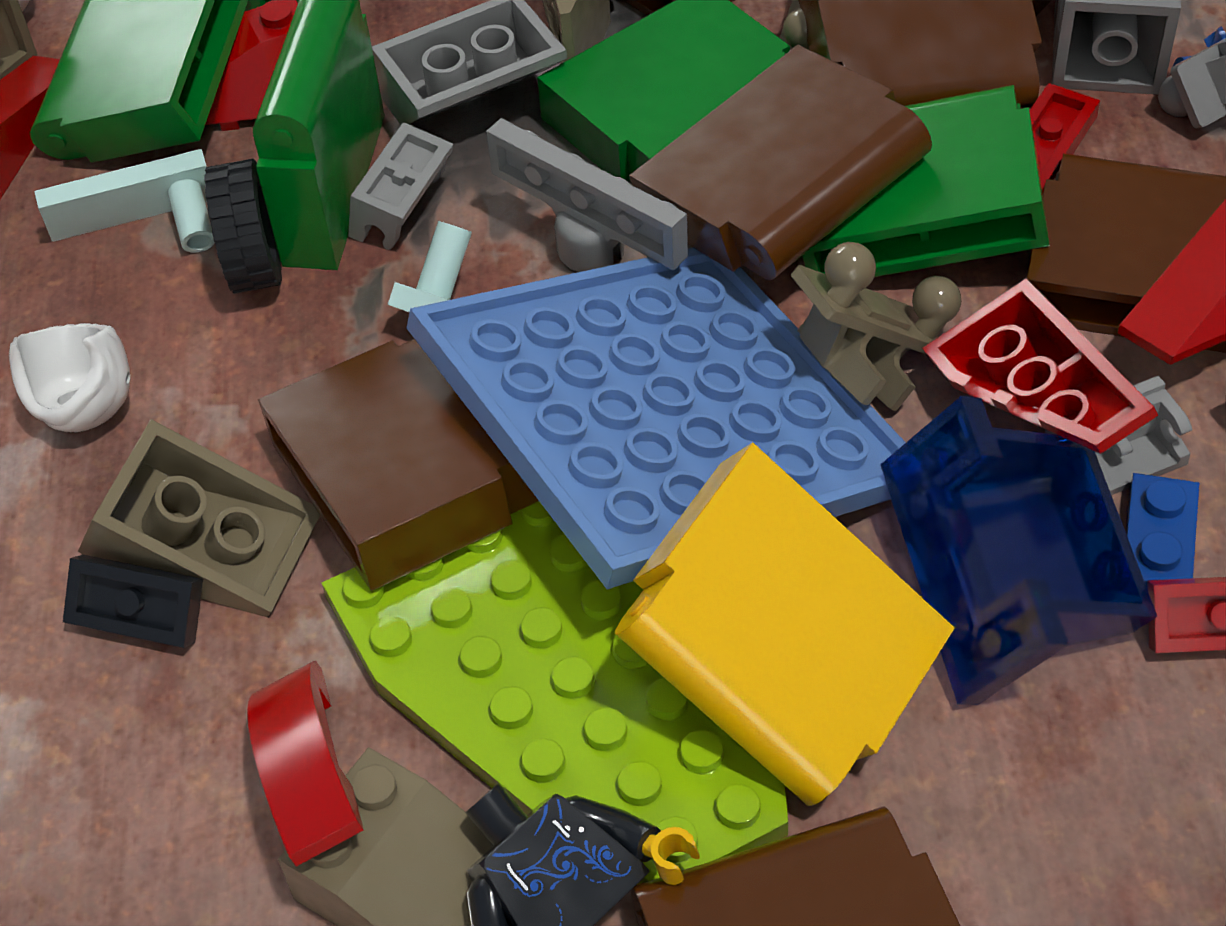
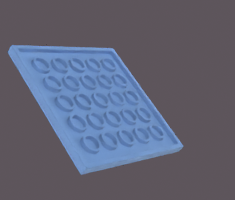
[407,248,932,589]

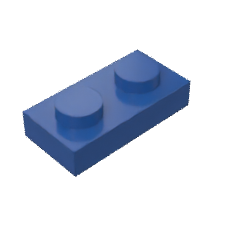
[1119,473,1200,597]

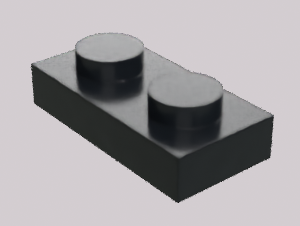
[63,554,203,648]

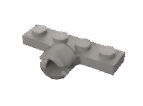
[486,118,688,272]

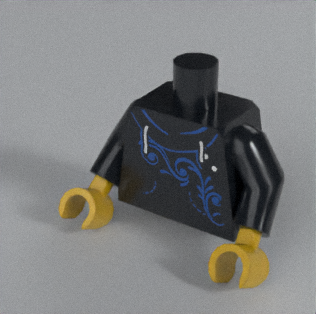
[465,783,700,926]

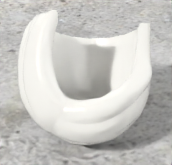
[9,323,130,432]

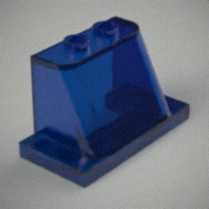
[880,396,1158,705]

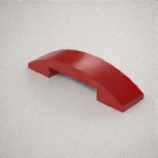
[247,660,364,867]

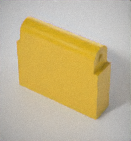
[615,442,955,806]

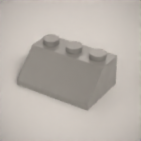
[372,0,567,125]

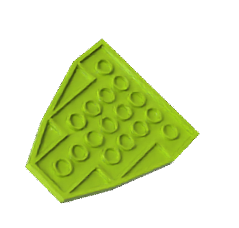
[321,501,788,885]

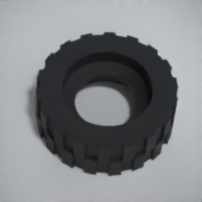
[204,158,282,294]

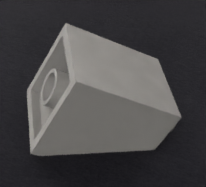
[1052,0,1181,95]

